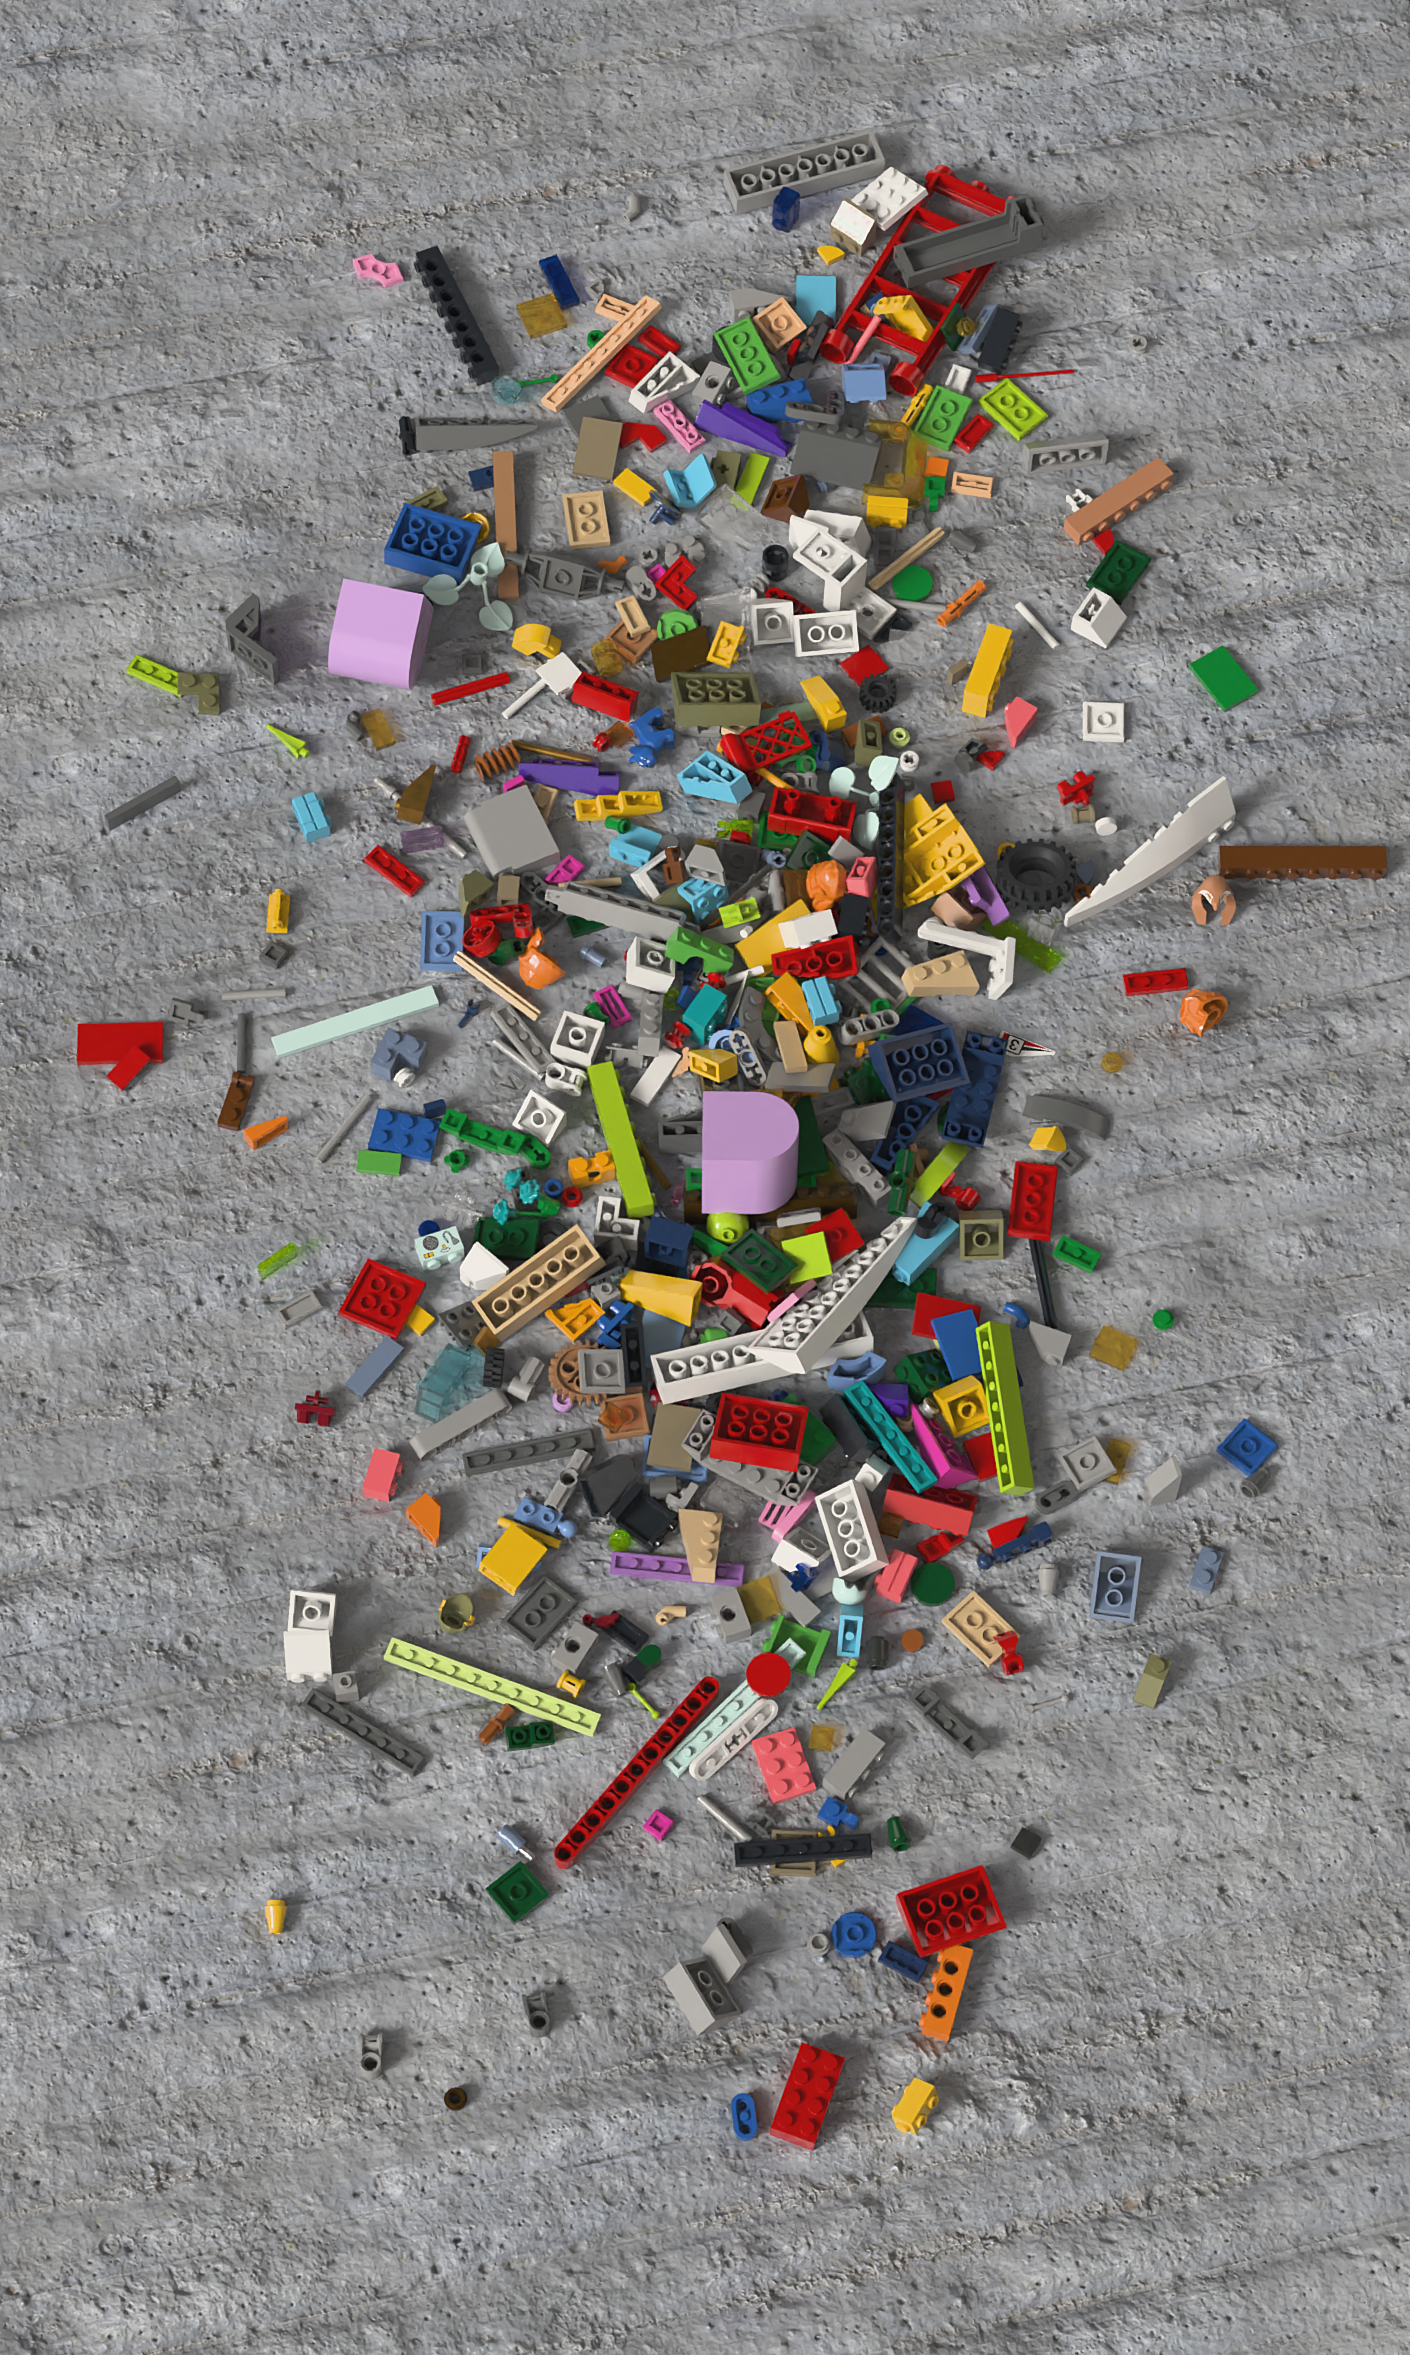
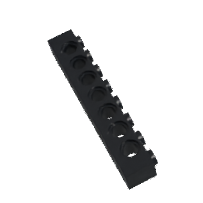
[413,245,500,386]

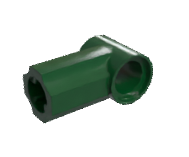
[487,937,526,966]

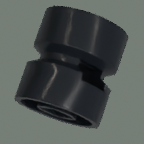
[762,544,789,582]

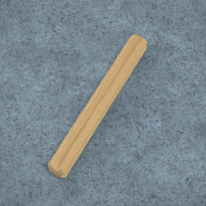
[868,527,945,590]
[453,951,541,1021]

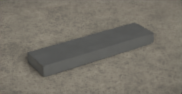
[104,776,181,831]

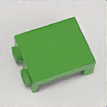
[762,1614,831,1678]

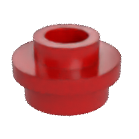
[561,1186,583,1208]

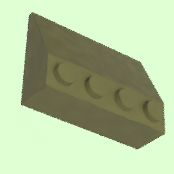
[671,672,761,727]

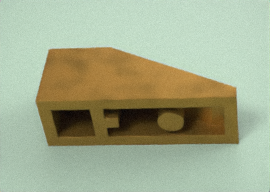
[394,764,436,825]

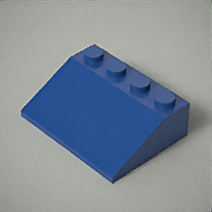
[384,503,481,586]

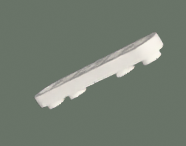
[689,1697,778,1781]

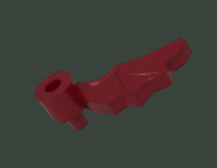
[582,1613,620,1628]

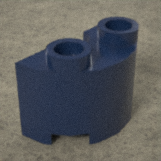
[809,730,846,773]

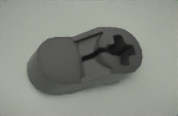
[652,834,679,872]

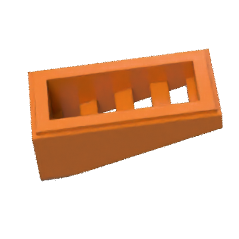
[243,1115,289,1150]

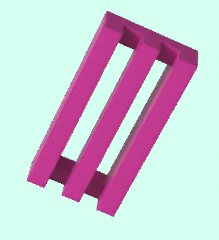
[594,985,632,1030]

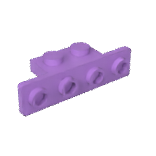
[960,865,1011,927]

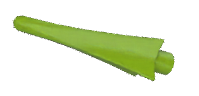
[266,724,311,759]
[817,1658,859,1710]

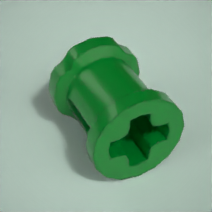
[583,1002,610,1026]

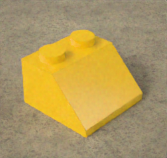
[933,1375,990,1438]

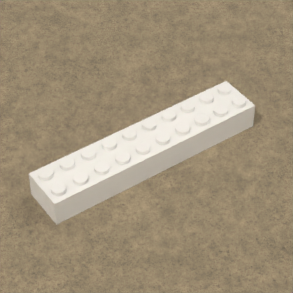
[650,1310,873,1405]

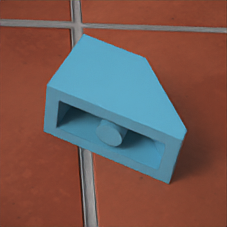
[837,1604,863,1658]

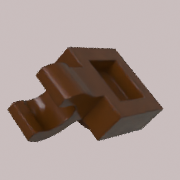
[663,846,688,885]

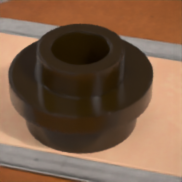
[444,2087,467,2111]

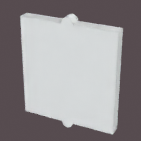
[536,652,582,696]

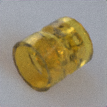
[590,639,624,678]

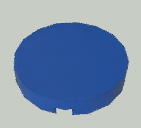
[831,1912,877,1958]

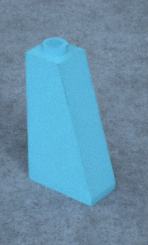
[892,1201,960,1286]

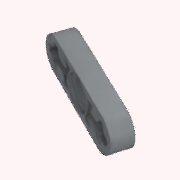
[729,1027,768,1086]

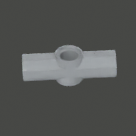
[544,1449,593,1513]

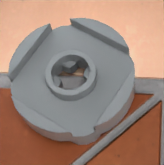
[665,535,705,574]

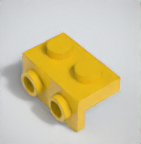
[707,621,747,669]

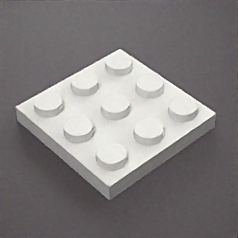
[851,167,928,231]

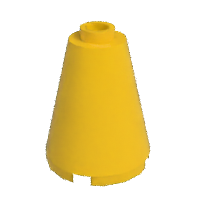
[802,1025,840,1067]

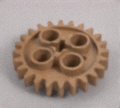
[549,1340,612,1406]

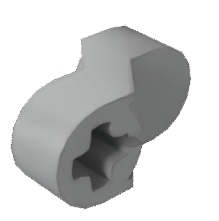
[625,566,656,603]

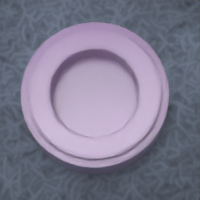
[553,1392,575,1412]

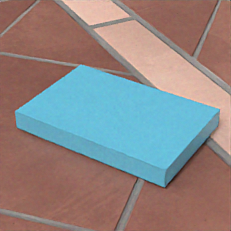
[796,275,836,329]

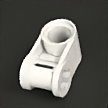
[545,1063,588,1096]

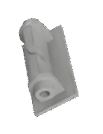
[605,1043,648,1069]

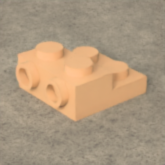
[752,297,807,354]

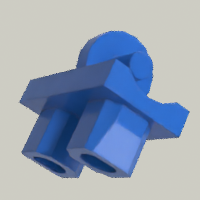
[597,1299,636,1336]

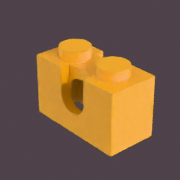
[568,1150,615,1189]

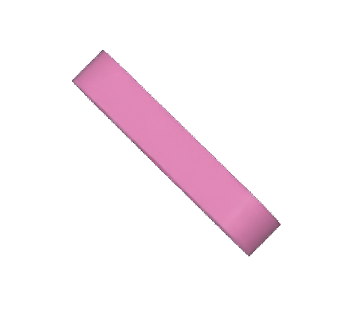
[771,1489,819,1543]

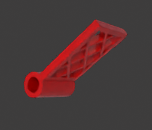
[719,710,812,778]

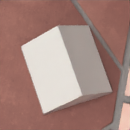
[512,1089,567,1148]
[288,1589,337,1636]

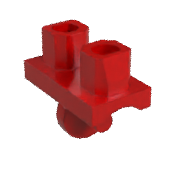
[1057,770,1096,806]

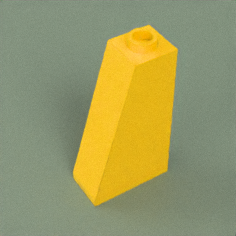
[618,1270,703,1326]

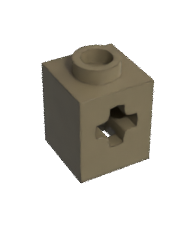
[497,874,520,907]

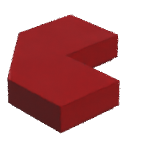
[619,422,667,453]

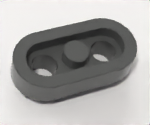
[1035,1481,1077,1515]

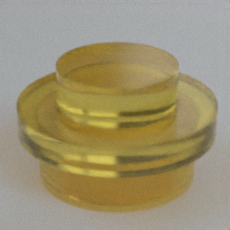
[957,317,975,337]

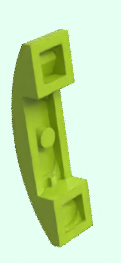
[909,1141,970,1209]

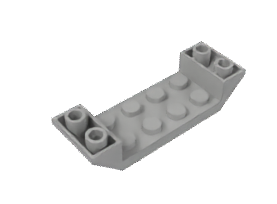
[681,1409,819,1507]

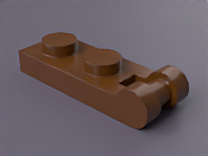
[217,1071,255,1132]

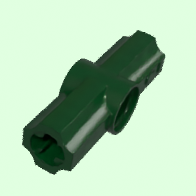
[887,1149,917,1217]

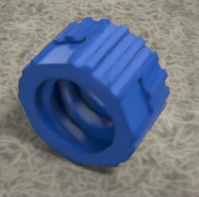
[544,1178,563,1199]

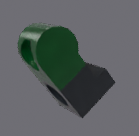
[623,1644,662,1690]

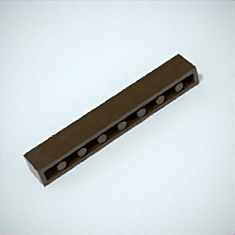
[683,1185,857,1225]

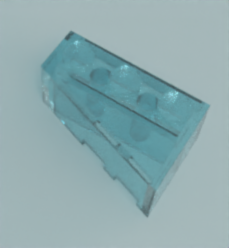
[414,1343,472,1423]

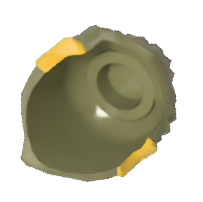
[437,1593,475,1634]

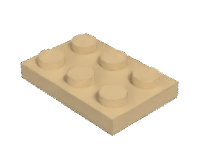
[562,490,610,550]
[942,1590,1021,1668]

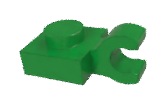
[924,476,946,512]

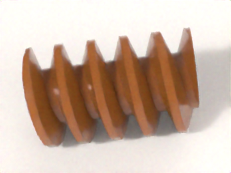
[475,742,521,781]

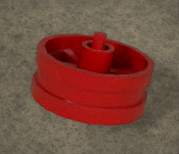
[462,920,502,958]

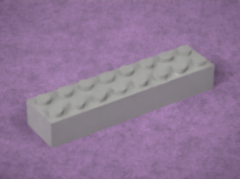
[724,130,885,215]

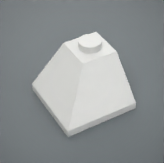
[789,515,830,557]
[750,598,794,645]
[460,1241,509,1290]
[771,1526,832,1572]

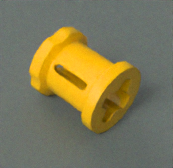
[557,1670,586,1698]

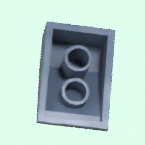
[1089,1549,1142,1623]

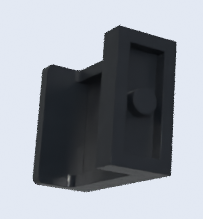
[609,1482,679,1553]

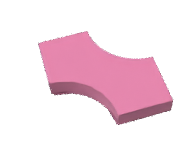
[353,254,404,288]

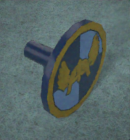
[649,490,683,525]

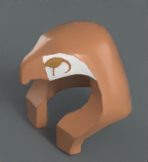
[1192,875,1236,925]

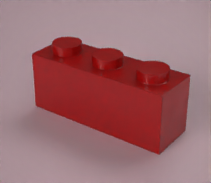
[572,672,639,722]

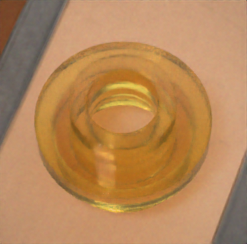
[1101,1052,1123,1073]

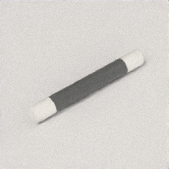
[740,906,774,938]

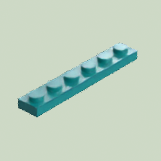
[843,1380,938,1494]

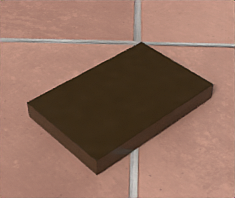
[650,625,714,683]

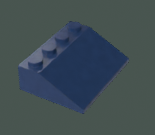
[867,1022,970,1103]

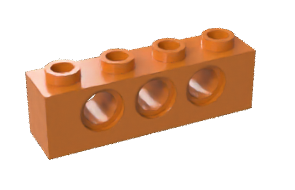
[919,1945,974,2042]

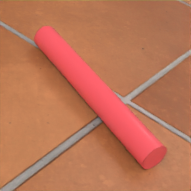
[844,315,882,364]

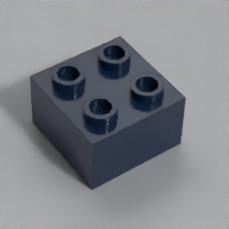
[644,1216,694,1268]

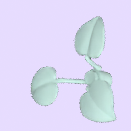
[422,542,513,631]
[829,755,900,850]

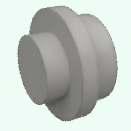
[807,1933,830,1956]

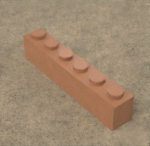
[1063,457,1174,546]

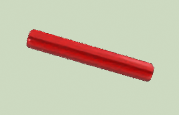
[431,672,510,705]

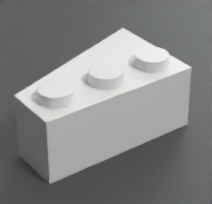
[629,352,700,414]
[803,510,872,559]

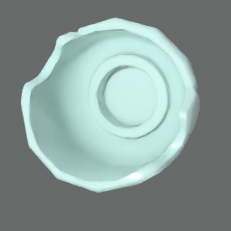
[832,1578,867,1605]

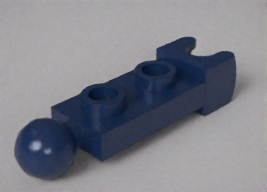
[976,1521,1054,1570]

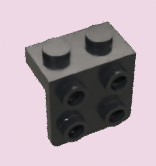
[585,1236,631,1286]

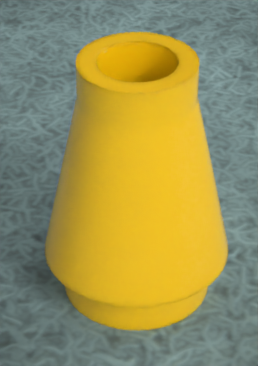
[264,1900,287,1934]

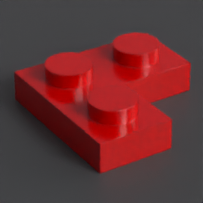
[654,555,698,611]

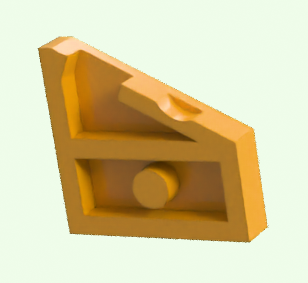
[545,1298,606,1343]

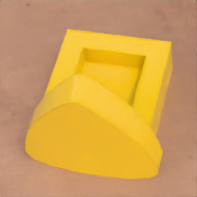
[1029,1126,1067,1151]

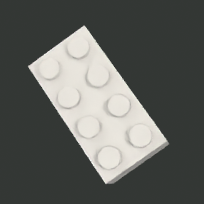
[815,1480,889,1582]

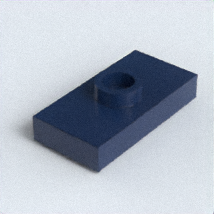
[468,466,494,492]
[878,1940,929,1983]

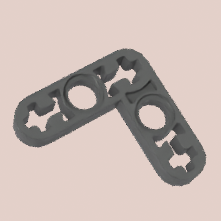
[785,390,845,425]
[520,872,567,946]

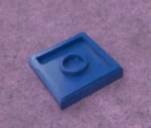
[1216,1418,1278,1476]

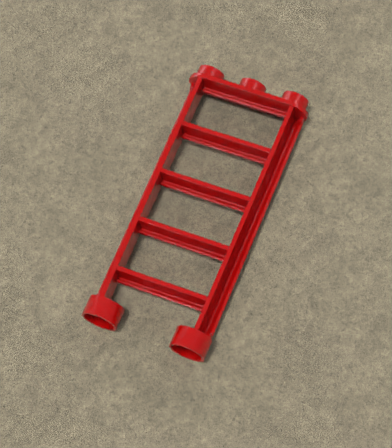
[818,165,1015,396]

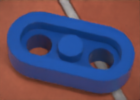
[731,2093,757,2141]

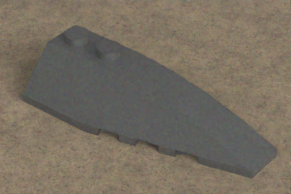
[415,417,537,453]

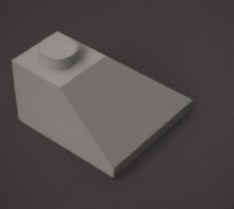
[838,1100,896,1143]

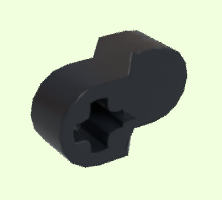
[914,1202,951,1239]

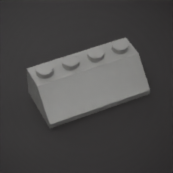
[1022,434,1109,475]

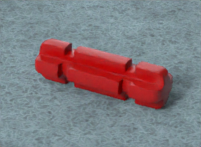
[450,735,471,774]

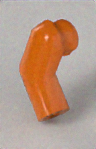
[596,555,627,575]

